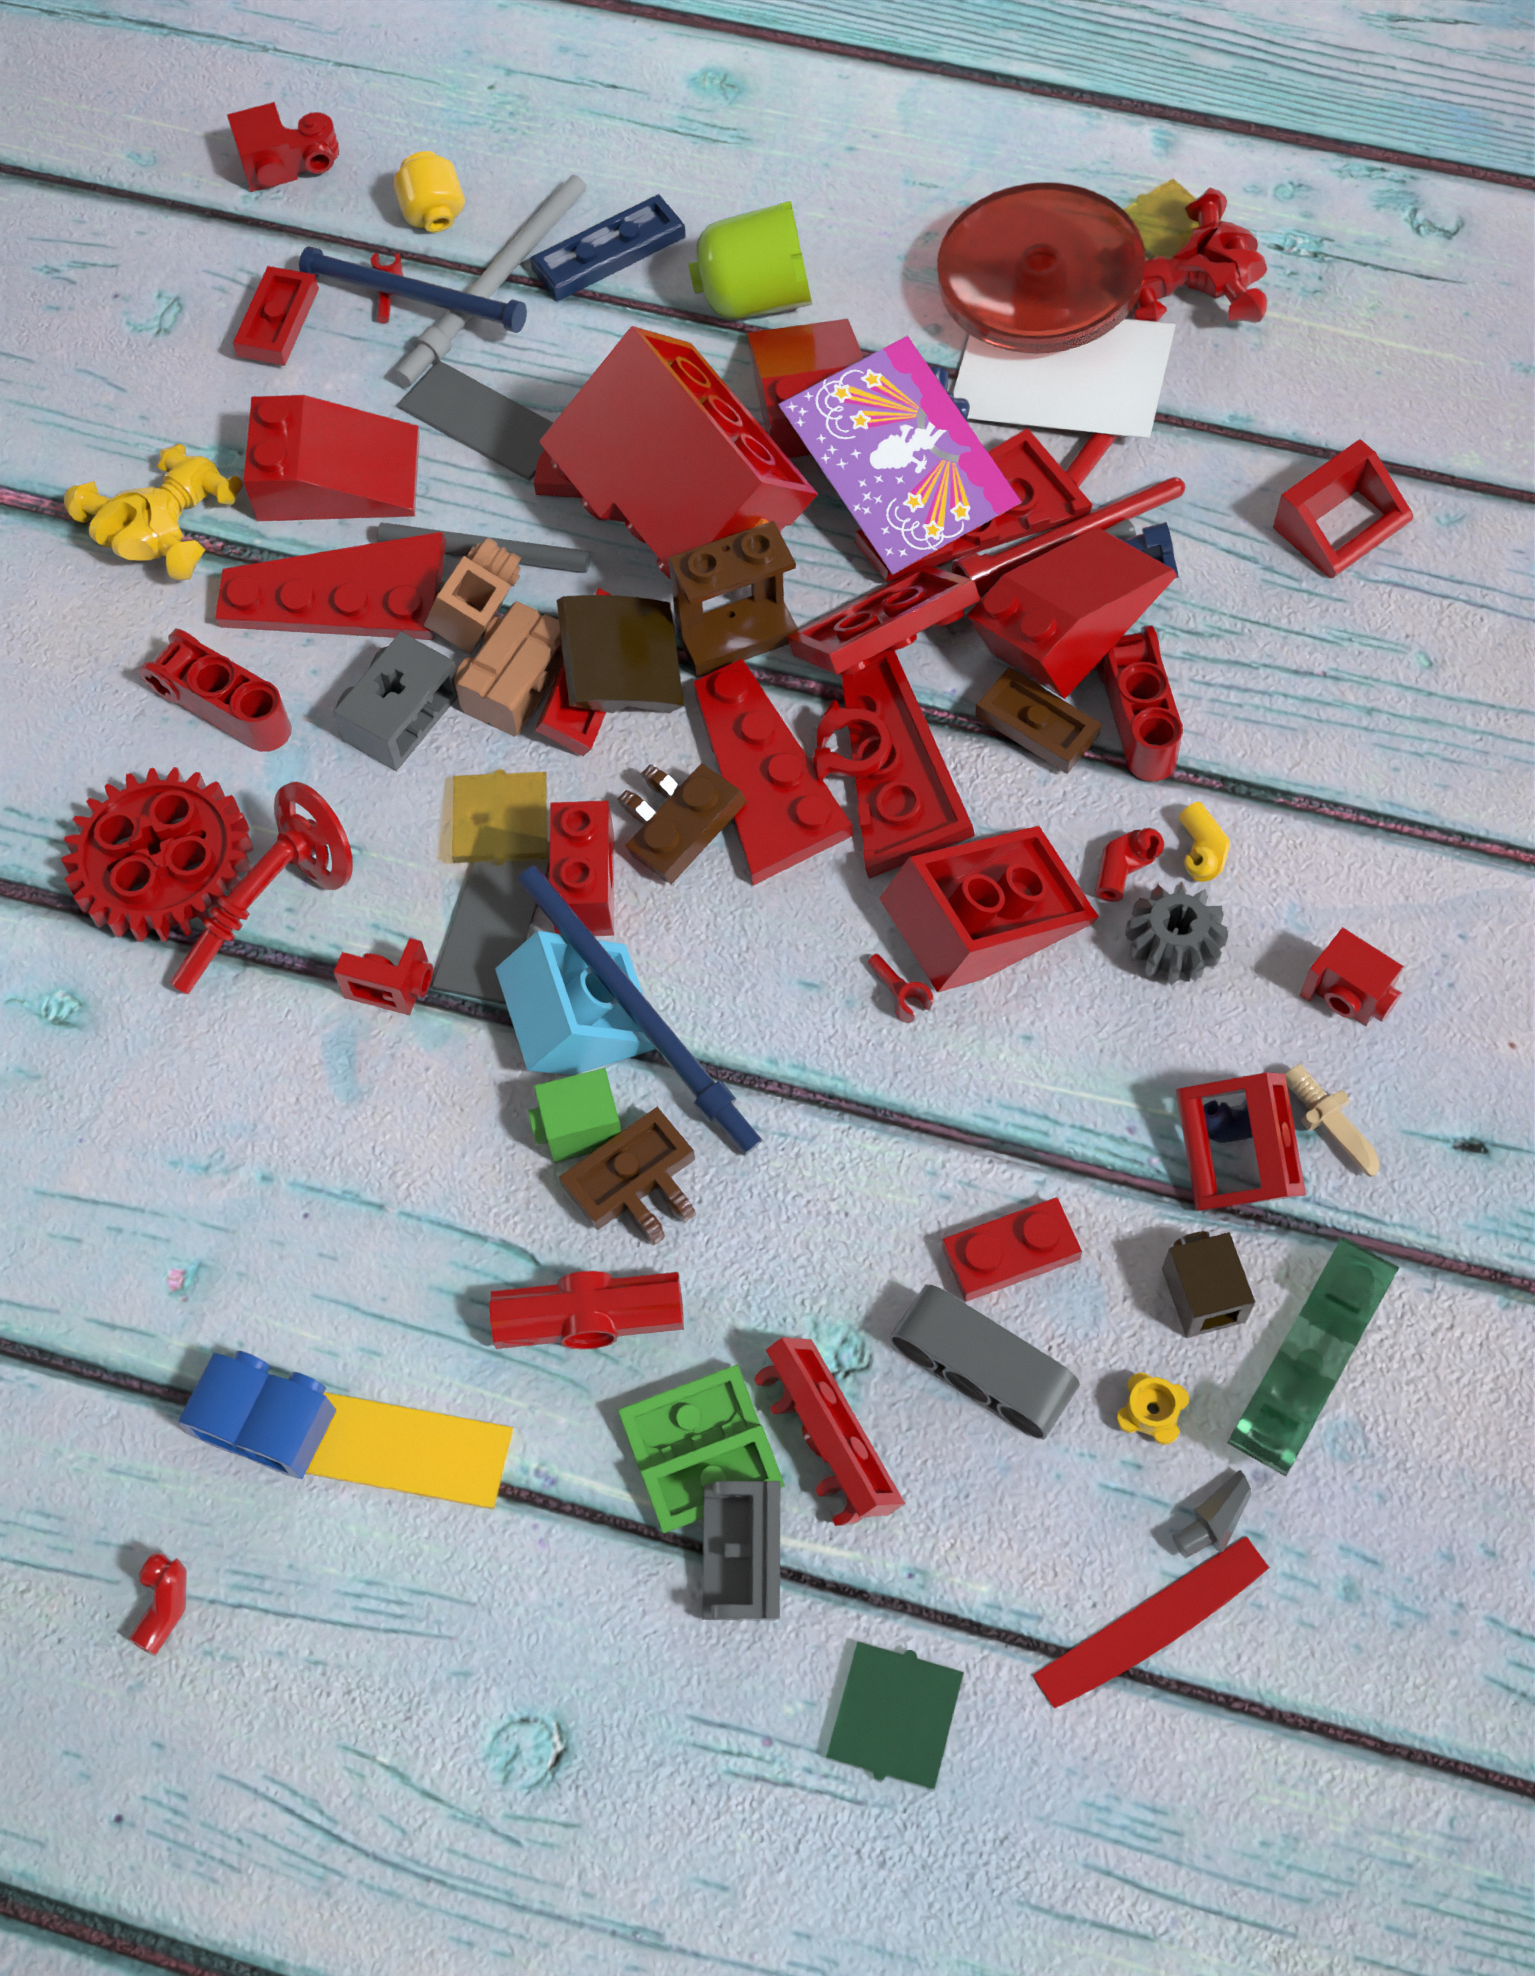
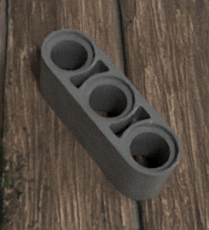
[889,1284,1080,1440]

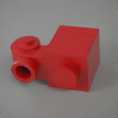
[227,102,340,192]

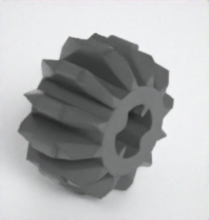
[1125,881,1228,985]

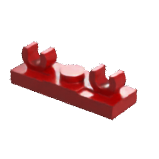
[754,1337,905,1526]

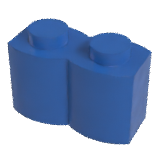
[178,1350,336,1480]

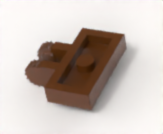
[617,763,747,885]
[559,1106,696,1246]

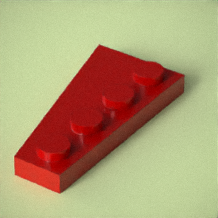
[854,428,1093,582]
[215,531,446,640]
[842,650,975,879]

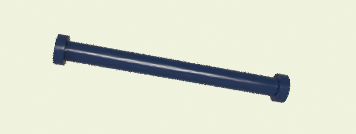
[299,246,527,333]

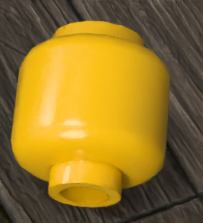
[393,151,465,232]

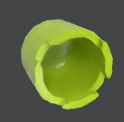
[688,201,812,319]

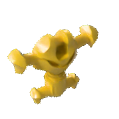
[64,443,243,581]

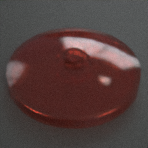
[937,182,1145,354]

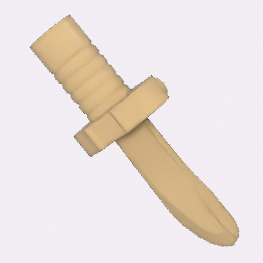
[1285,1064,1380,1177]

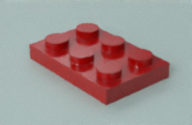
[786,565,981,676]

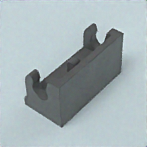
[702,1481,781,1621]

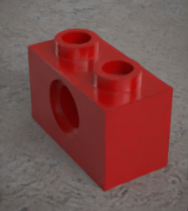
[549,800,614,936]

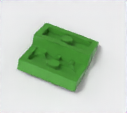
[617,1364,785,1534]

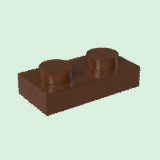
[975,667,1101,774]

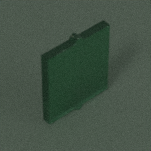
[826,1641,964,1791]

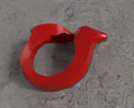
[812,700,892,780]

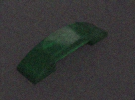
[1227,1236,1399,1477]

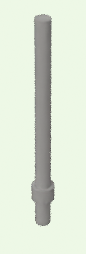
[394,175,586,387]

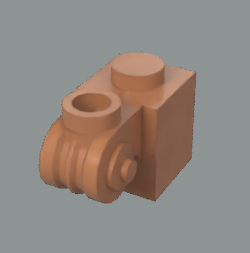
[424,537,521,655]

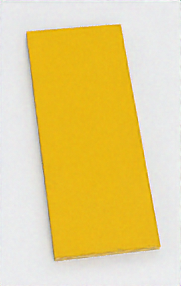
[305,1392,514,1510]

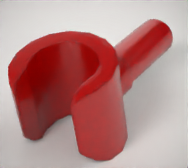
[370,253,404,324]
[868,953,933,1023]

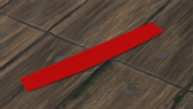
[1033,1537,1270,1709]

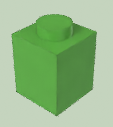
[528,1068,622,1163]

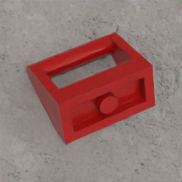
[1273,439,1413,578]
[1175,1072,1306,1211]

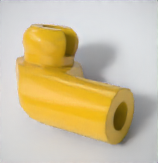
[1178,801,1231,882]

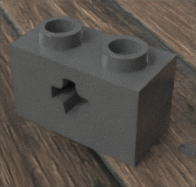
[333,631,458,772]

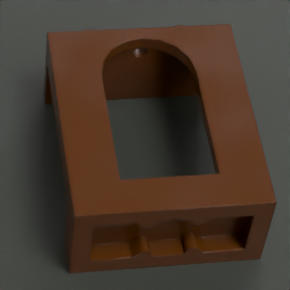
[668,521,798,677]

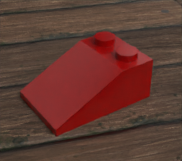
[747,318,864,458]
[243,395,420,522]
[966,527,1177,699]
[879,826,1099,993]

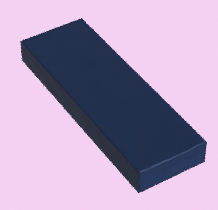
[530,194,686,302]

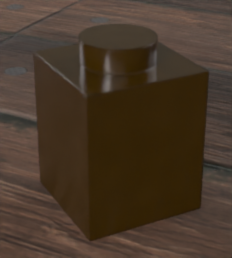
[1162,1231,1255,1338]

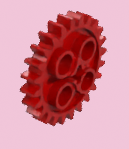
[61,767,254,942]

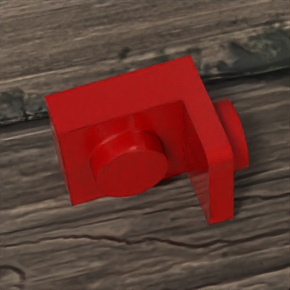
[333,938,433,1016]

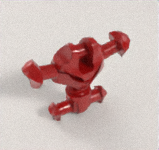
[1112,187,1268,323]

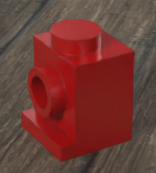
[1299,927,1404,1026]

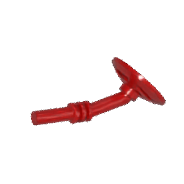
[169,782,353,994]

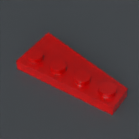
[694,659,852,886]

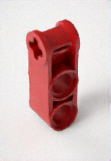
[1096,625,1183,781]
[138,628,292,752]

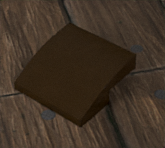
[556,595,684,713]

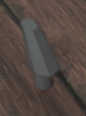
[1172,1470,1252,1559]

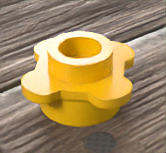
[1117,1372,1189,1445]

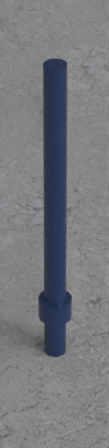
[517,865,763,1155]

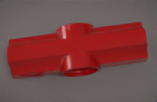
[489,1271,684,1350]

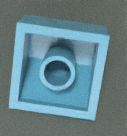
[495,931,655,1075]

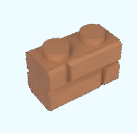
[454,601,564,737]

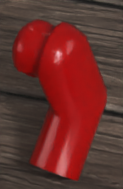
[1095,827,1164,902]
[128,1552,187,1656]

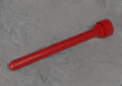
[952,477,1185,596]

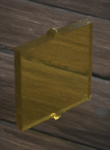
[1110,178,1222,259]
[452,769,548,866]

